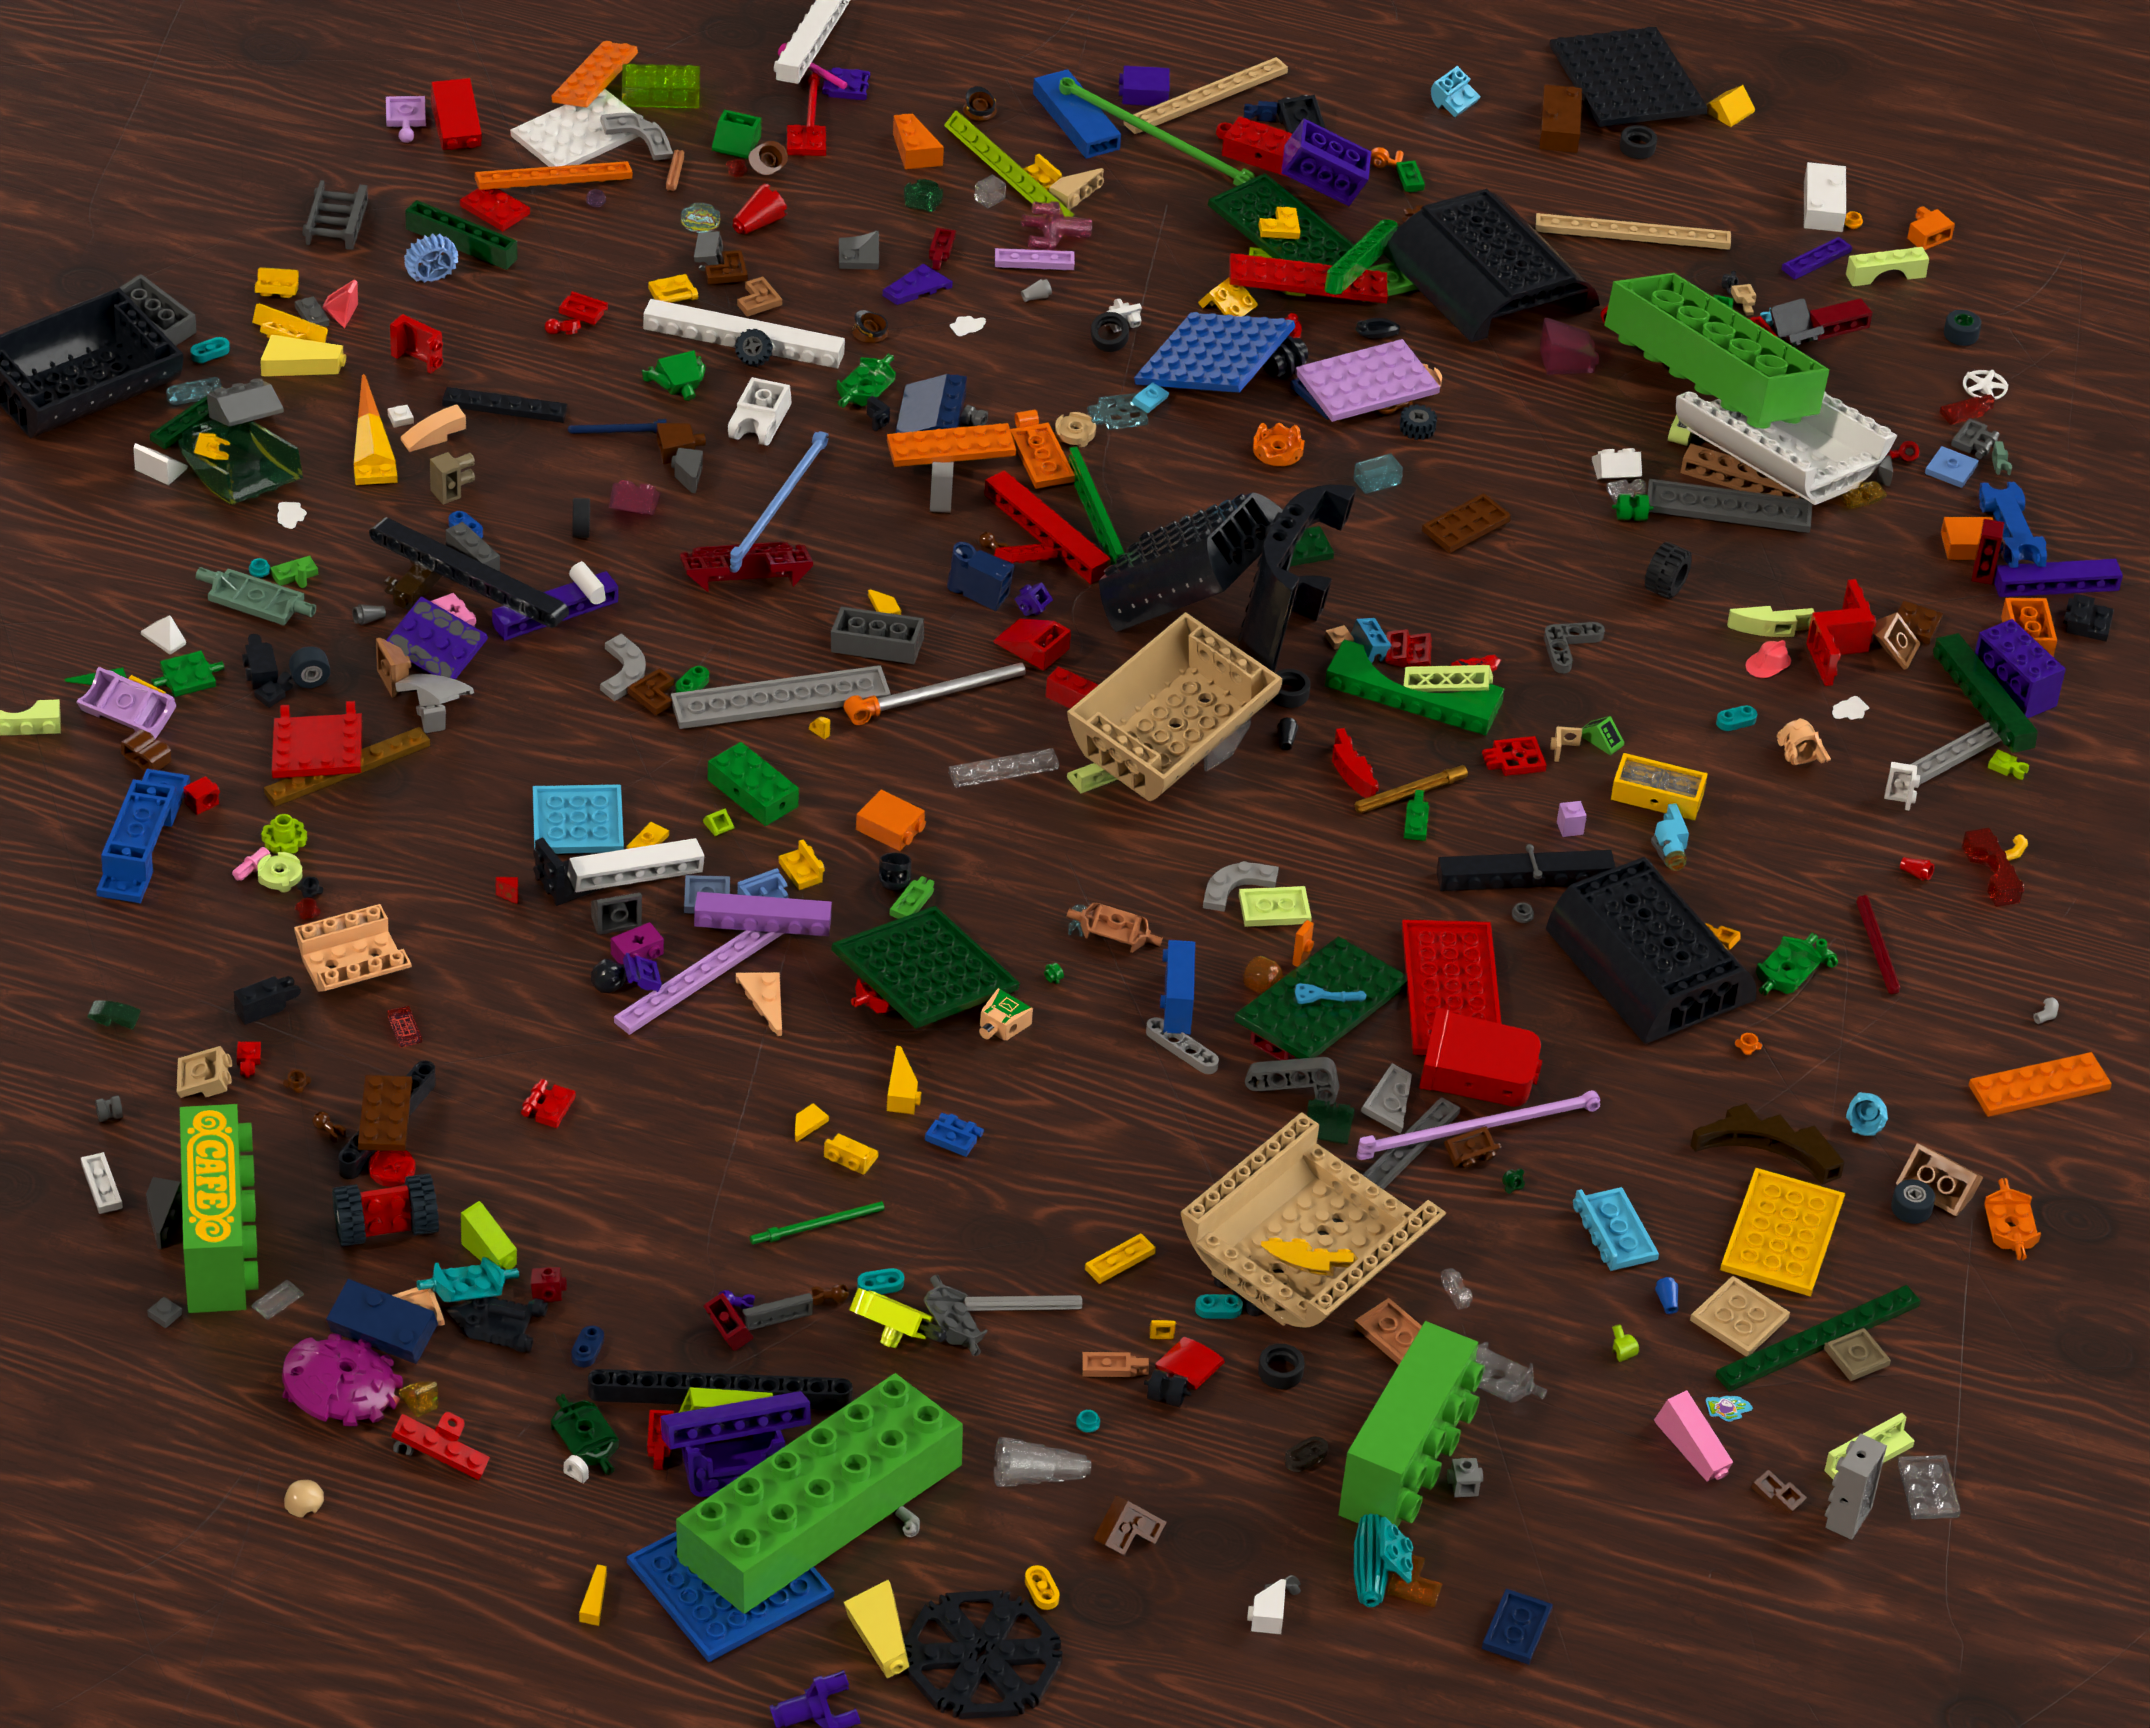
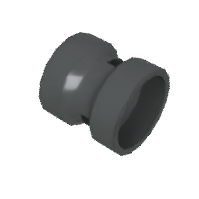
[961,404,988,426]
[95,1095,123,1122]

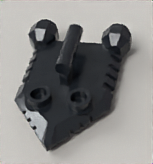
[445,1297,548,1353]

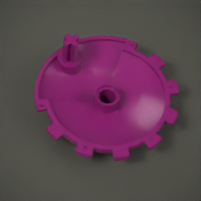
[282,1334,403,1426]

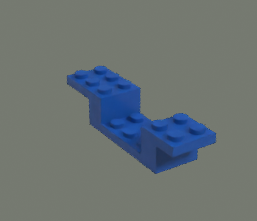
[96,769,190,903]

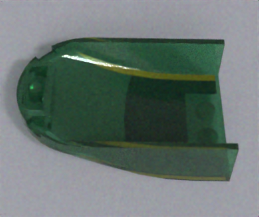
[178,420,303,505]

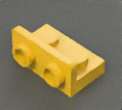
[1023,154,1062,191]
[779,840,825,890]
[824,1133,878,1175]

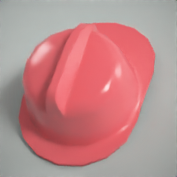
[1745,640,1791,678]

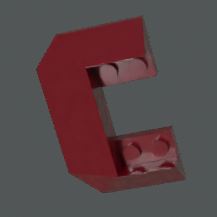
[680,541,813,593]

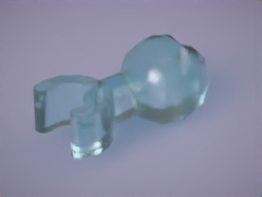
[1068,904,1087,936]

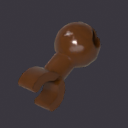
[979,532,1010,550]
[312,1111,346,1143]
[811,1284,849,1305]

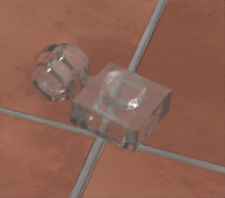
[1606,479,1647,503]

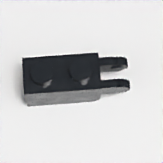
[242,633,278,690]
[233,976,301,1025]

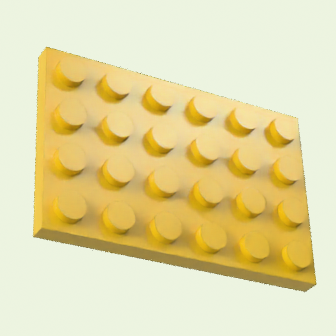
[1720,1168,1845,1297]

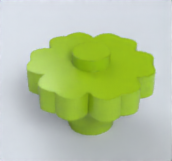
[261,814,307,854]

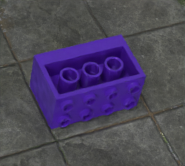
[1281,119,1371,206]
[1975,619,2066,718]

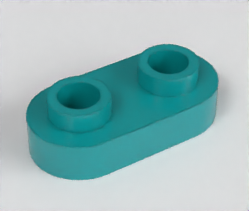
[190,337,230,363]
[1716,705,1757,731]
[857,1268,904,1294]
[1195,1294,1243,1319]

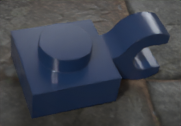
[1244,101,1278,122]

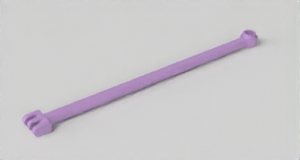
[1356,1091,1601,1160]

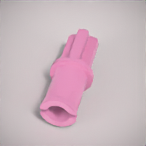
[232,847,270,881]

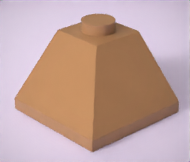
[1872,612,1921,670]
[376,638,411,698]

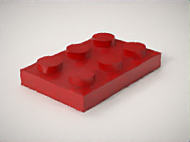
[460,188,530,231]

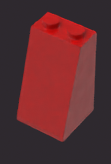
[431,78,482,150]

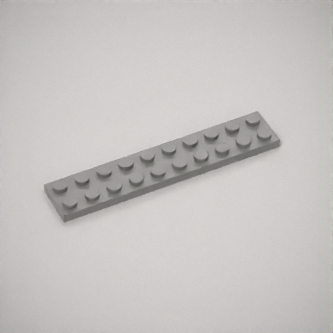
[671,665,891,729]

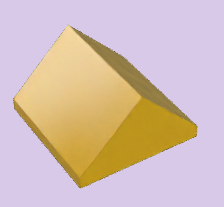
[1706,85,1755,127]

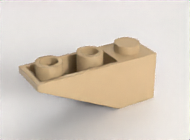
[1049,168,1104,210]

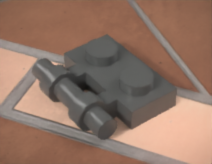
[1951,418,1999,459]

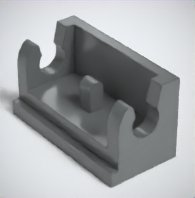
[694,231,723,271]

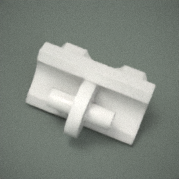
[1105,299,1142,332]

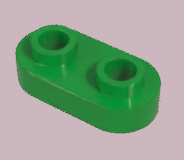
[676,666,709,693]

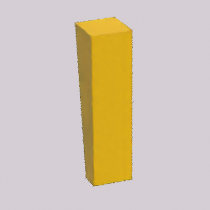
[579,1564,607,1626]

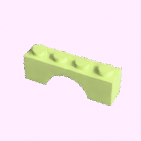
[1846,247,1929,286]
[0,699,61,736]

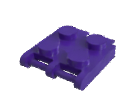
[822,68,871,100]

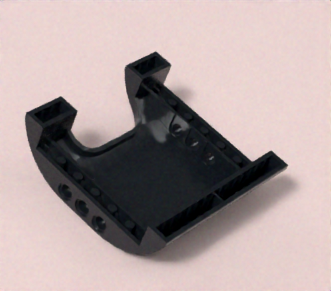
[1238,485,1357,673]

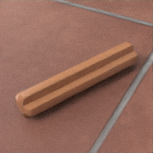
[666,149,684,191]

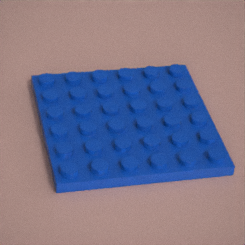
[1134,312,1295,393]
[627,1532,834,1662]

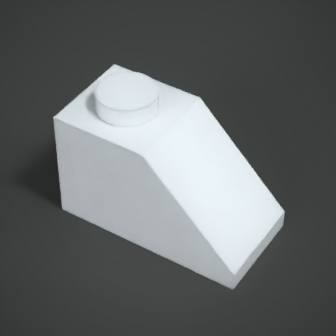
[1247,1579,1286,1634]

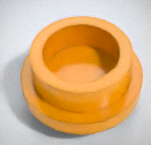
[1844,211,1863,229]

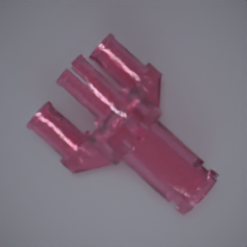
[1021,201,1092,251]

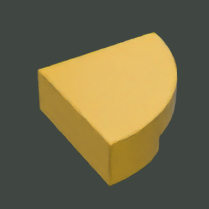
[809,717,830,739]

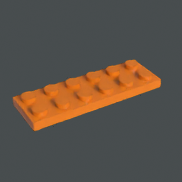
[551,41,638,108]
[887,423,1016,467]
[1969,1052,2112,1117]

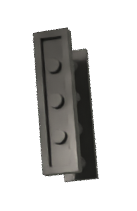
[302,180,368,250]

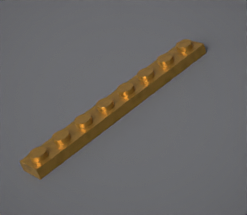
[264,727,430,807]

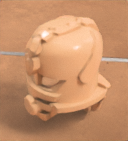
[1777,718,1831,765]

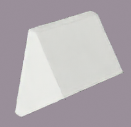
[133,443,188,485]

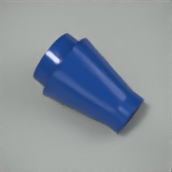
[1655,1277,1679,1314]

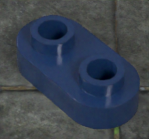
[571,1326,604,1367]

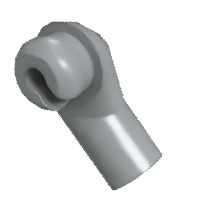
[2034,998,2059,1024]
[895,1506,920,1537]

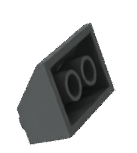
[207,378,284,426]

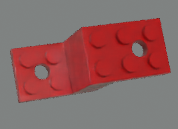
[1806,579,1876,686]

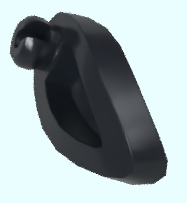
[1355,318,1400,339]

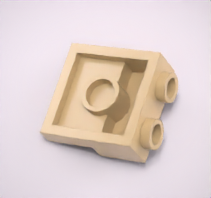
[177,1046,232,1098]

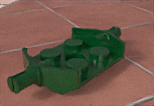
[551,1394,619,1475]

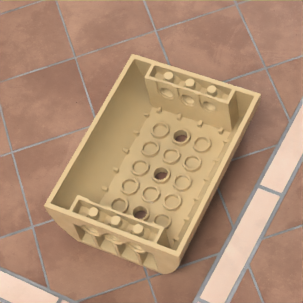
[1067,612,1282,801]

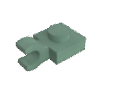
[1992,441,2012,475]

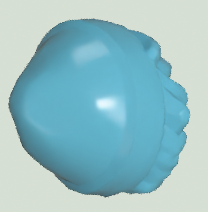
[1846,1092,1888,1136]

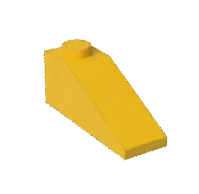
[887,1046,922,1114]

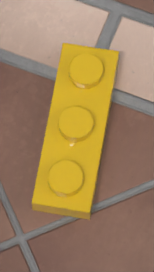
[1085,1233,1156,1284]

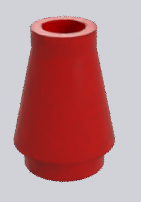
[1900,857,1934,881]

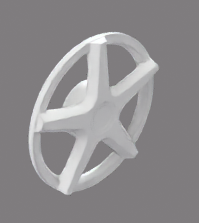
[1963,370,2008,401]

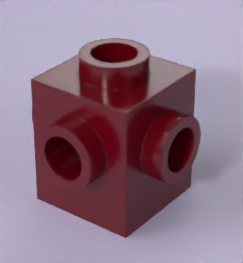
[531,1267,567,1302]

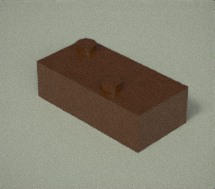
[1539,84,1582,153]

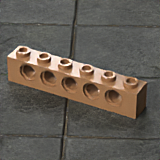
[1680,444,1802,499]

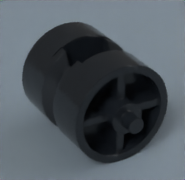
[1144,1369,1191,1408]

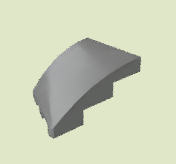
[395,674,474,706]

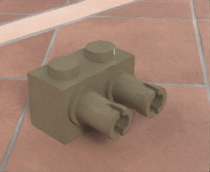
[430,452,475,505]

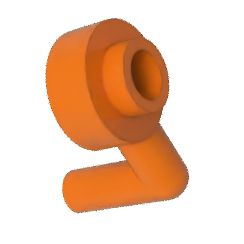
[1370,147,1404,169]

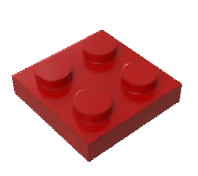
[787,125,826,156]

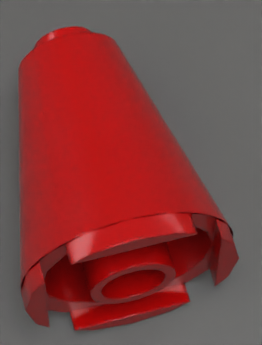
[733,183,787,235]

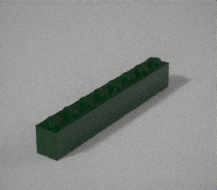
[1933,633,2038,753]

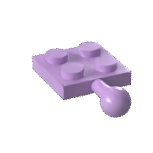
[386,96,426,143]

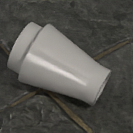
[1021,279,1052,302]

